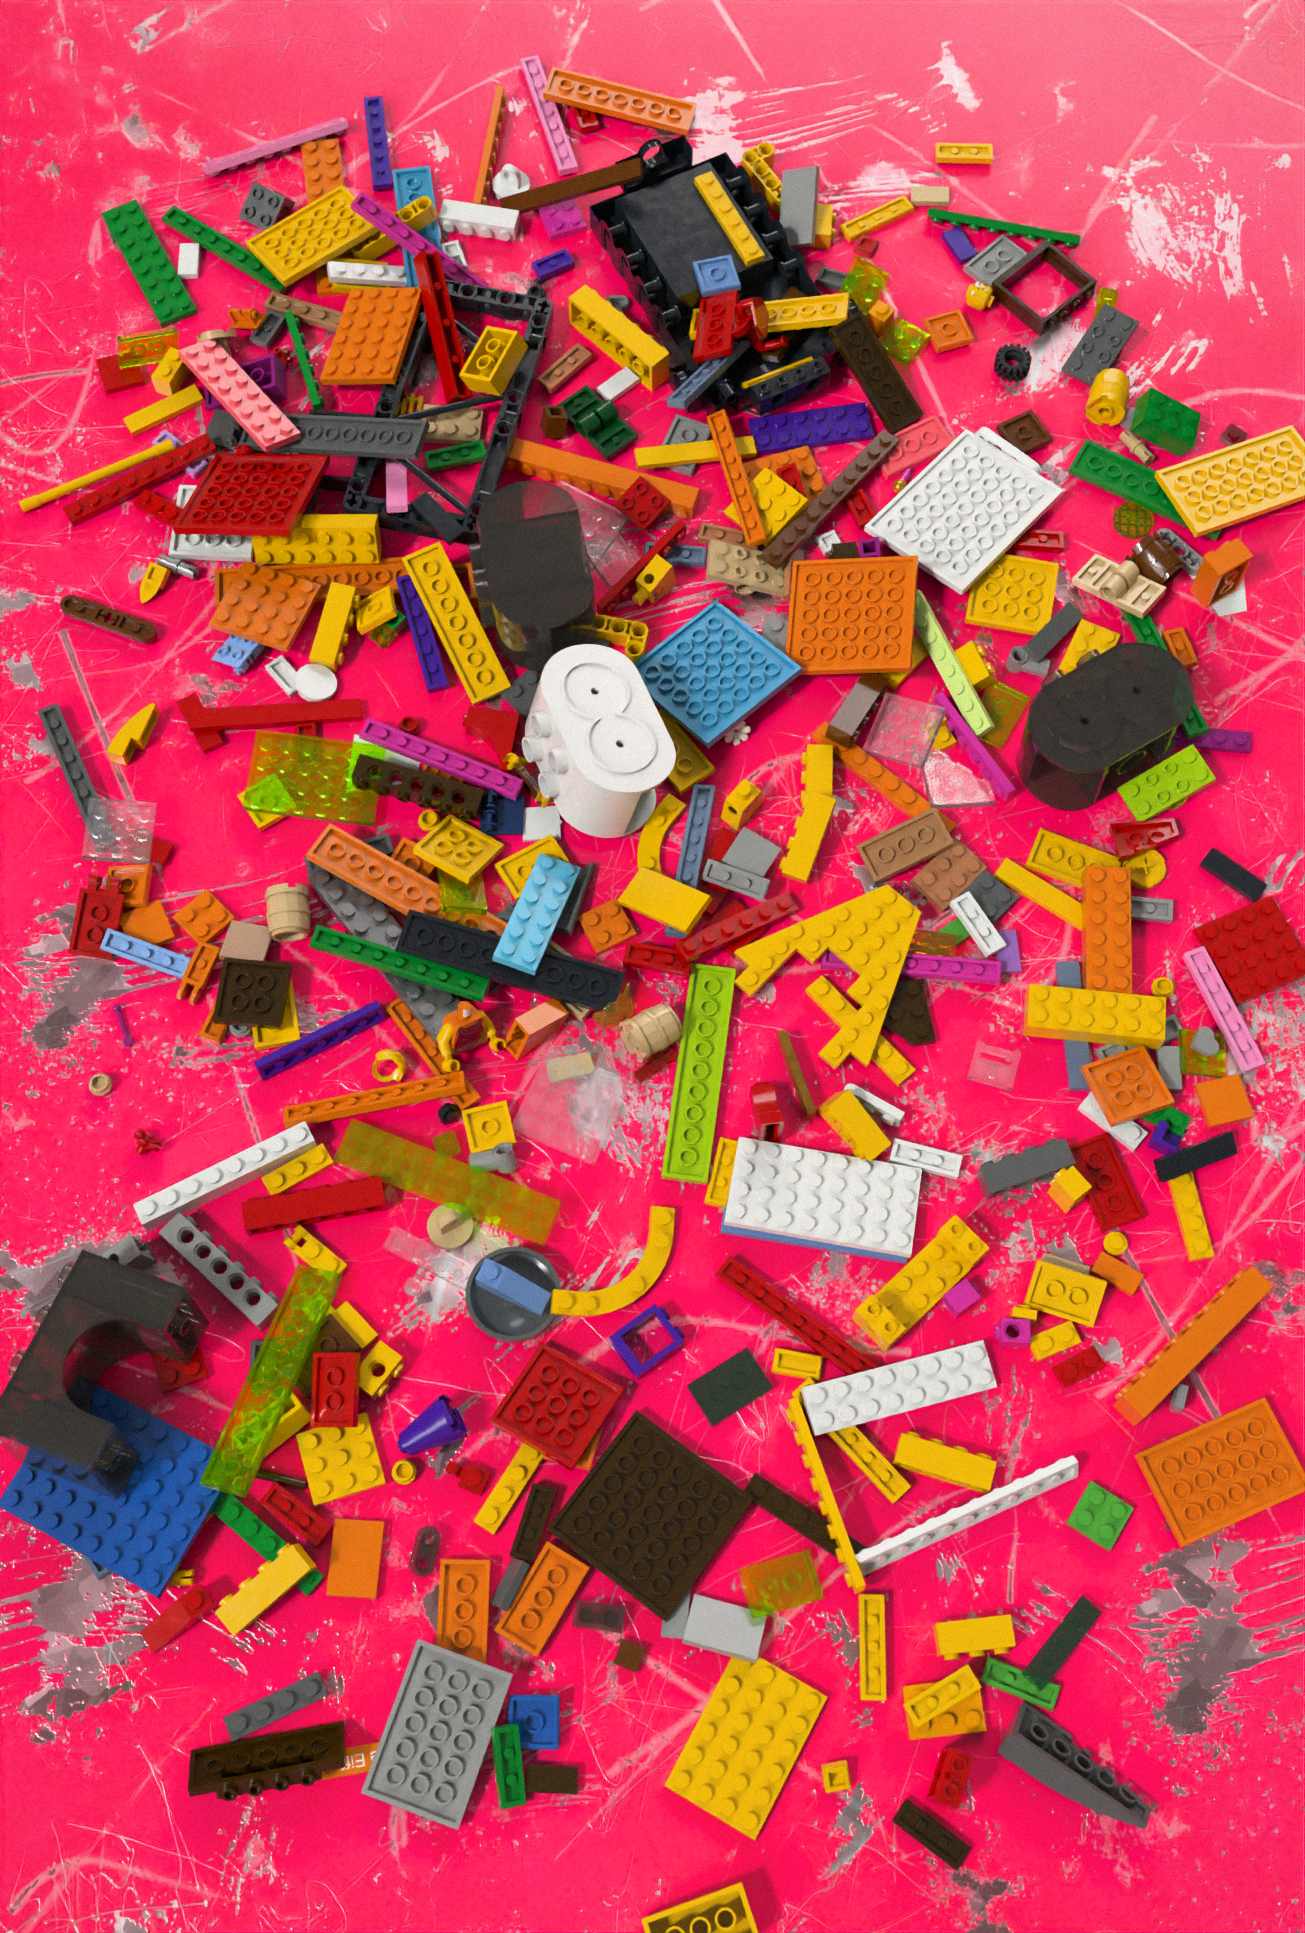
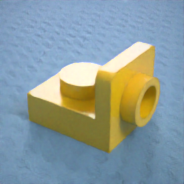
[924,716,957,754]

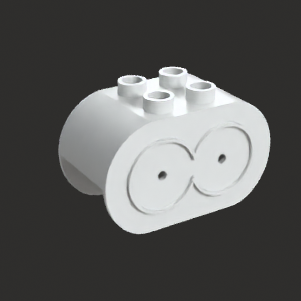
[522,644,676,838]

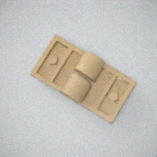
[706,539,785,598]
[1072,553,1166,619]

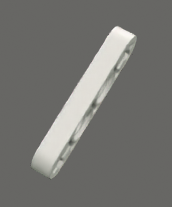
[975,427,1042,475]

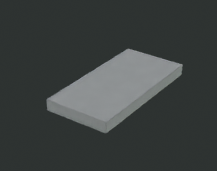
[779,165,820,248]

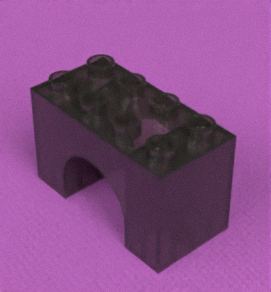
[0,1249,209,1500]

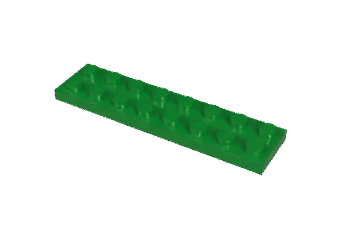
[101,199,198,328]
[1068,439,1222,541]

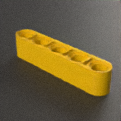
[350,196,437,261]

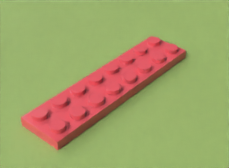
[178,339,301,453]

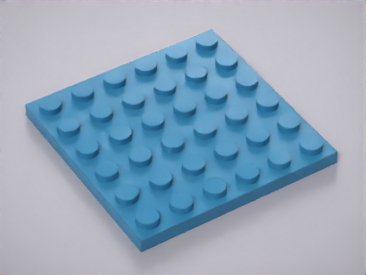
[634,600,802,748]

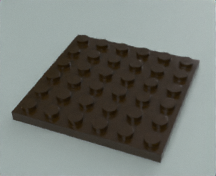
[547,1410,754,1623]

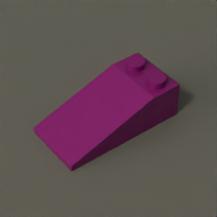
[204,353,287,411]

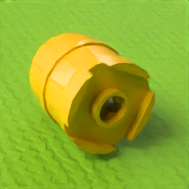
[1085,368,1130,426]

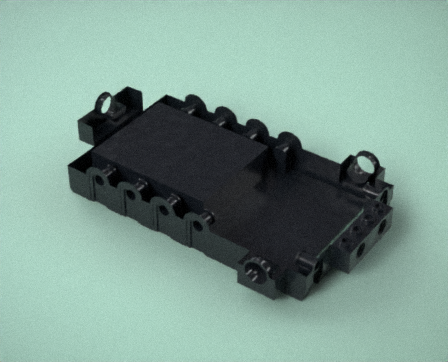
[589,135,859,416]

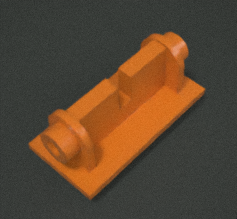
[228,308,267,329]

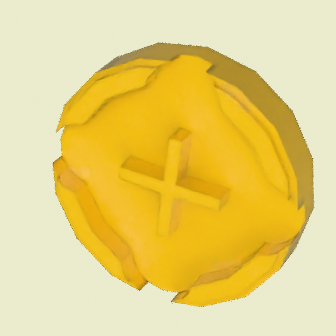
[1122,849,1166,889]

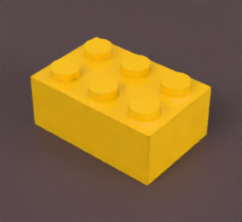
[459,326,528,396]

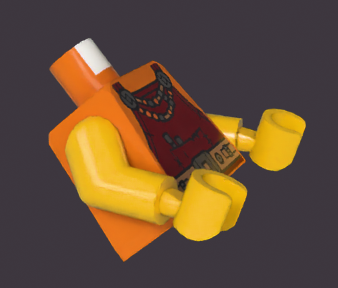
[437,1001,507,1072]

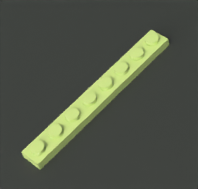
[914,589,995,739]

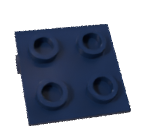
[479,789,525,835]

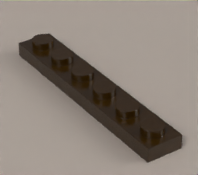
[744,1473,870,1579]

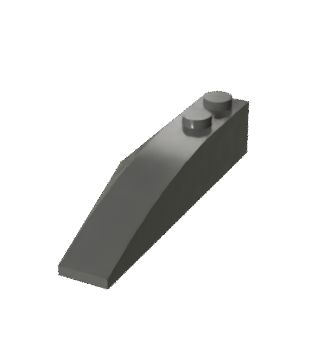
[997,1701,1151,1829]

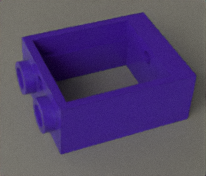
[609,1304,685,1381]

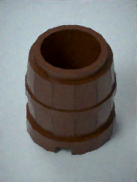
[1125,531,1184,587]

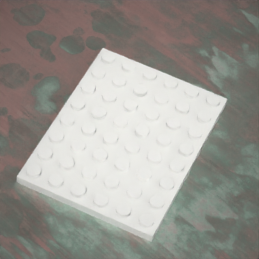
[864,429,1064,595]

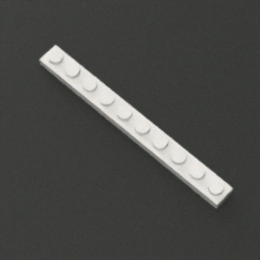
[855,1455,1078,1576]

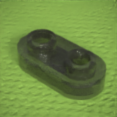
[409,1526,442,1578]

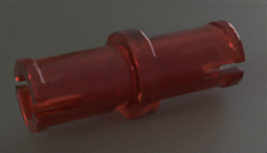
[632,1046,677,1084]

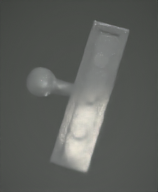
[383,1226,474,1296]

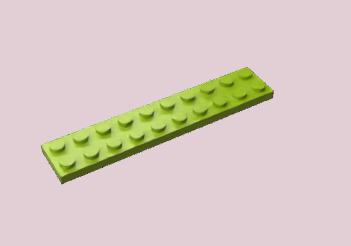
[661,963,736,1185]

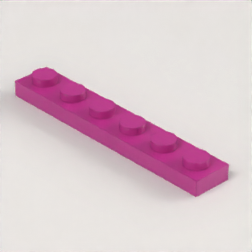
[932,692,1015,802]

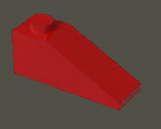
[140,1583,218,1654]

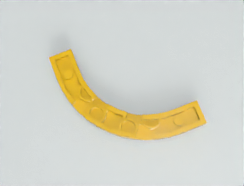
[637,793,702,936]
[550,1206,675,1317]

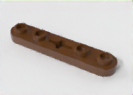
[60,595,157,644]

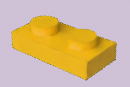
[1029,1320,1081,1362]

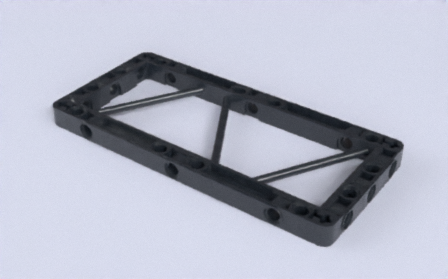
[343,279,553,546]

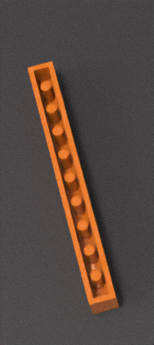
[506,438,699,520]

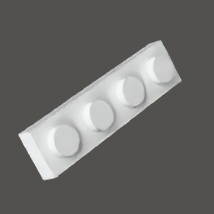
[327,261,407,287]

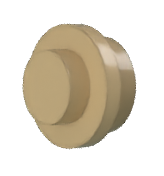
[89,1074,112,1096]

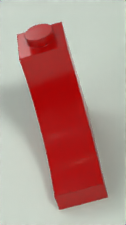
[462,706,520,774]
[750,1082,785,1143]

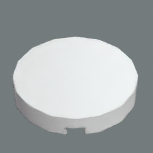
[294,664,337,702]

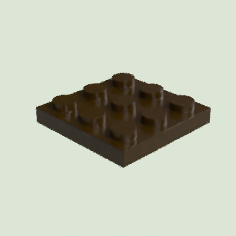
[212,958,292,1030]

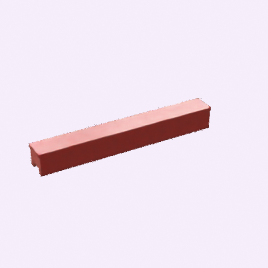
[413,250,473,404]

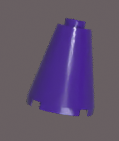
[397,1394,468,1456]

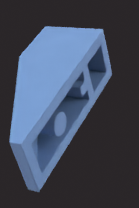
[475,1258,552,1316]

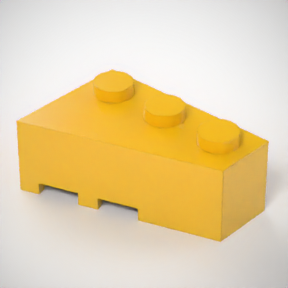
[816,1089,891,1162]

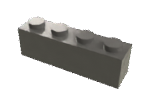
[976,1138,1076,1200]

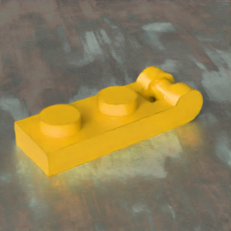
[283,1224,348,1285]

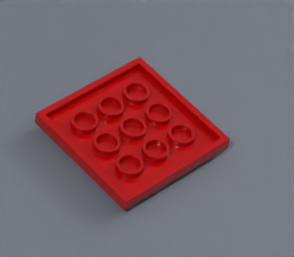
[1193,896,1305,1007]
[489,1342,624,1472]

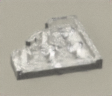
[918,750,995,809]

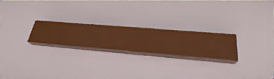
[500,157,644,214]

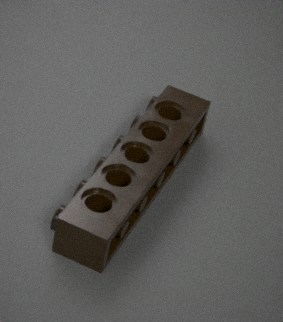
[351,754,485,821]

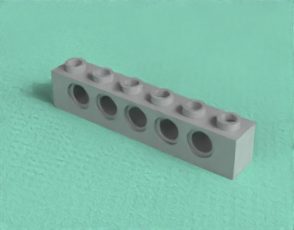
[158,1212,282,1331]

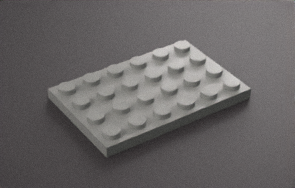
[361,1639,514,1830]

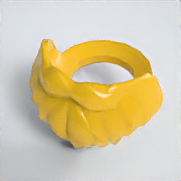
[372,1049,407,1082]

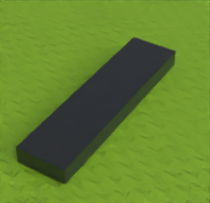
[1153,1131,1238,1182]

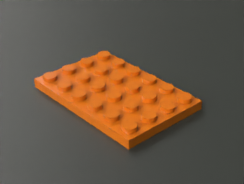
[320,287,422,385]
[1134,1397,1305,1548]

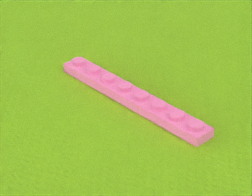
[520,55,578,176]
[201,117,349,176]

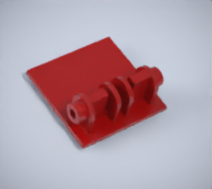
[613,476,671,531]

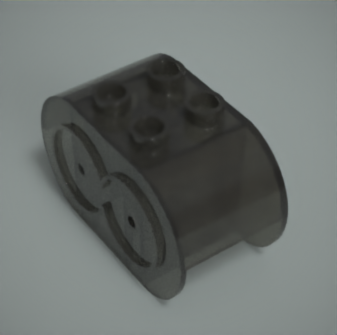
[468,481,597,672]
[1016,642,1195,811]

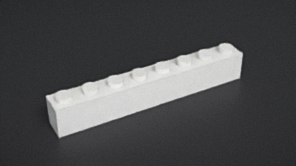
[133,1121,317,1232]

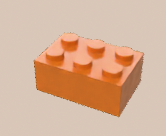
[1190,538,1253,609]

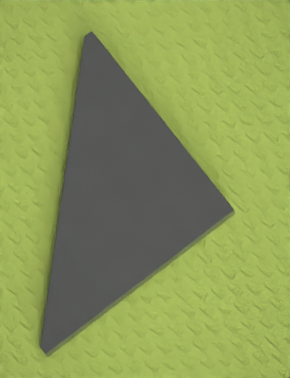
[492,862,595,936]

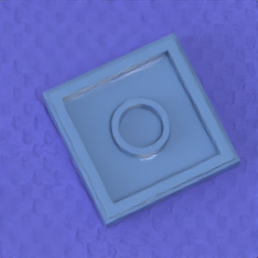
[692,254,741,297]

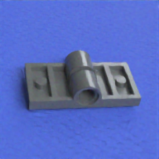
[1061,303,1139,388]

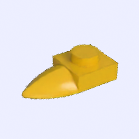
[140,562,171,604]

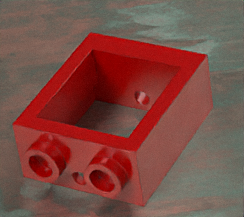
[926,1747,974,1810]

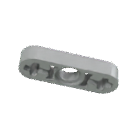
[1157,528,1203,576]

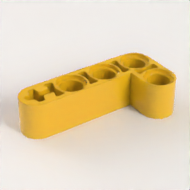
[741,142,782,215]
[568,611,648,664]

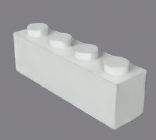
[439,199,520,242]

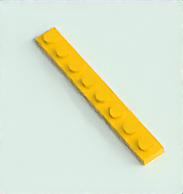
[785,1397,865,1593]

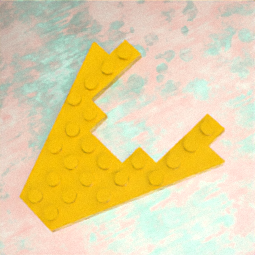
[734,884,921,1070]

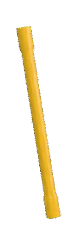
[18,439,174,513]

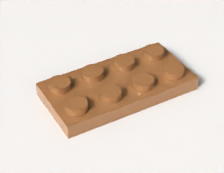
[856,807,955,885]

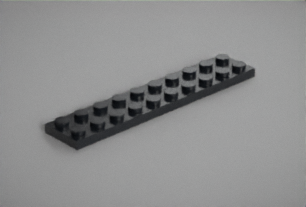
[395,909,625,1016]

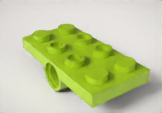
[1117,744,1216,821]

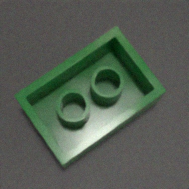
[1130,387,1201,457]

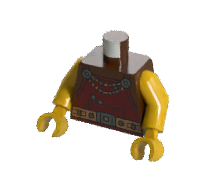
[503,753,554,808]

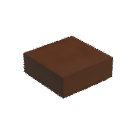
[613,1639,646,1673]

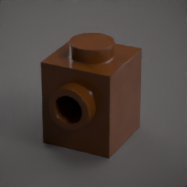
[540,406,568,439]

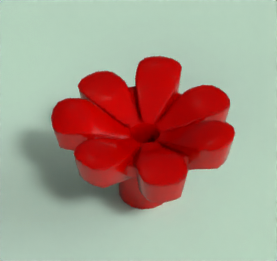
[268,347,293,369]
[134,1129,162,1155]

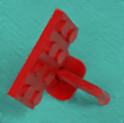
[693,289,789,363]

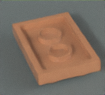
[910,837,987,912]

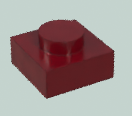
[1218,423,1248,447]

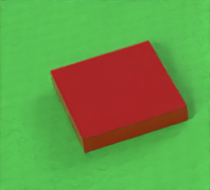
[96,350,145,395]
[703,899,766,959]

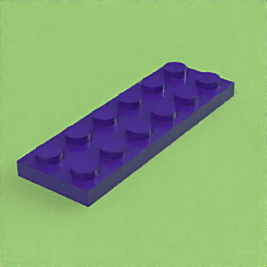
[748,402,874,456]

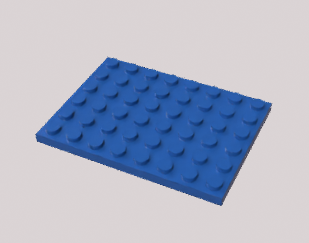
[0,1375,240,1599]

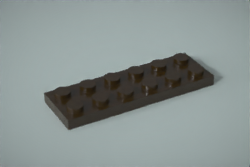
[827,311,924,434]

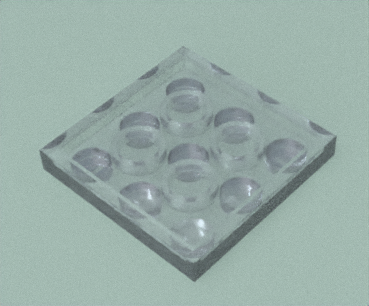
[863,693,946,769]
[82,798,157,864]

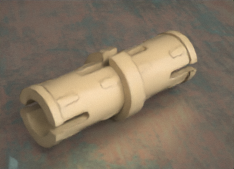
[1119,429,1155,465]

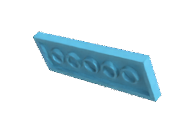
[492,853,581,976]

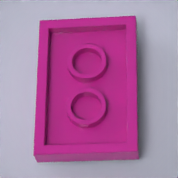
[537,199,587,241]

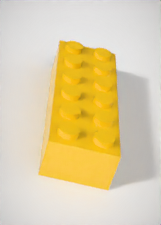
[568,284,669,392]
[251,514,383,564]
[1023,984,1166,1049]

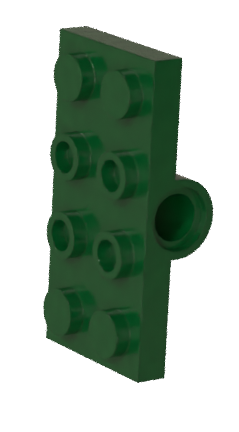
[556,385,638,461]

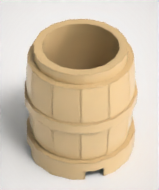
[264,883,311,942]
[619,1004,683,1063]

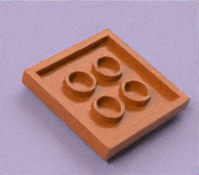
[1080,1045,1175,1127]

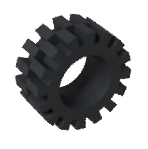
[994,343,1032,382]

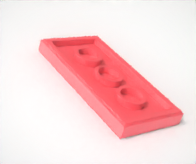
[877,415,954,480]

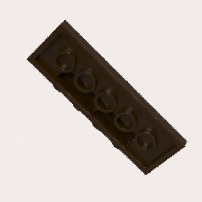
[188,1721,346,1801]

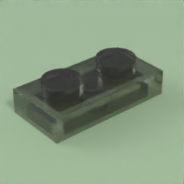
[572,1600,626,1634]

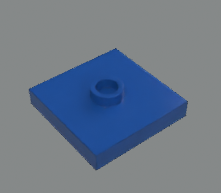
[508,1694,560,1750]

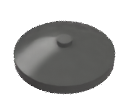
[465,1247,561,1343]

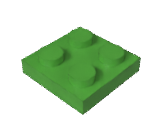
[1065,1481,1134,1551]

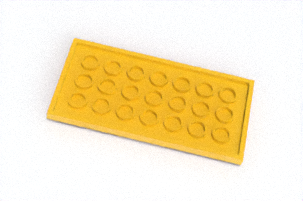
[1154,425,1305,538]

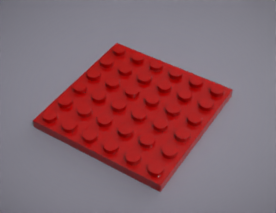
[173,453,331,537]

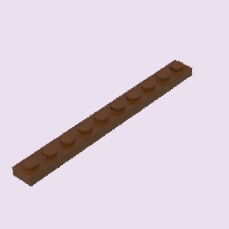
[761,429,900,570]

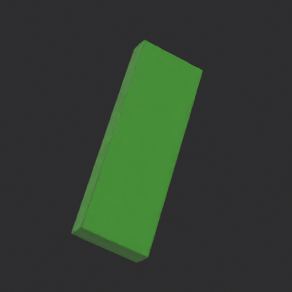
[979,1656,1061,1712]

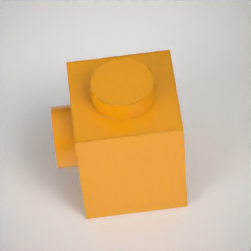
[867,300,895,337]

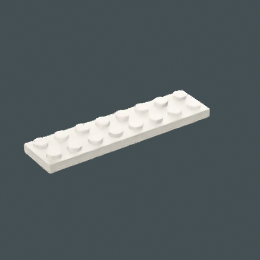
[801,1340,997,1437]

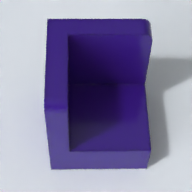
[1147,1120,1181,1155]

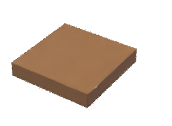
[219,920,273,961]

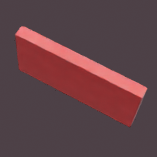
[697,827,738,918]
[1069,1132,1146,1233]

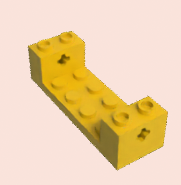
[852,1214,989,1353]

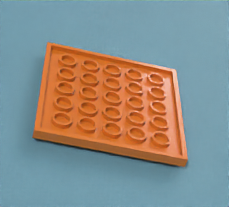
[785,555,919,675]

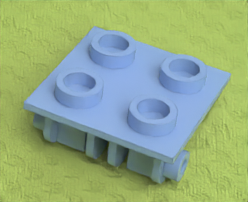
[211,634,265,675]

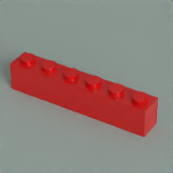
[241,1176,388,1236]

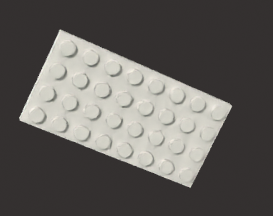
[724,1137,922,1258]

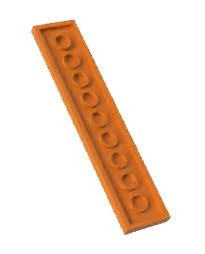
[301,138,353,298]
[215,557,409,609]
[306,823,508,936]

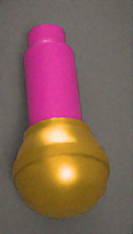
[892,468,912,494]

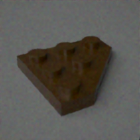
[857,978,936,1047]

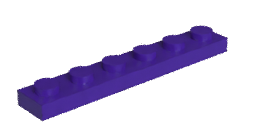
[364,96,393,191]
[396,575,449,693]
[254,1001,386,1081]

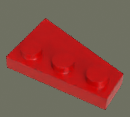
[1109,818,1179,862]

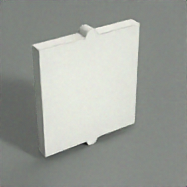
[523,806,562,842]

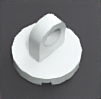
[492,164,530,200]

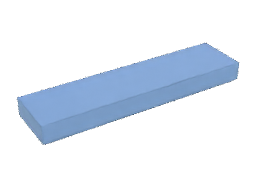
[100,928,191,979]

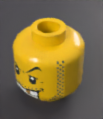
[964,281,995,311]

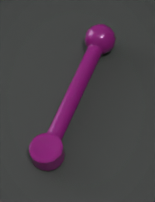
[113,1004,133,1047]

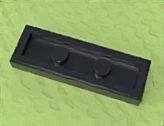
[410,491,466,546]
[1199,848,1267,903]

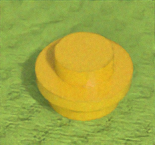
[418,810,440,832]
[1151,977,1174,999]
[1103,1232,1127,1255]
[392,1460,417,1485]

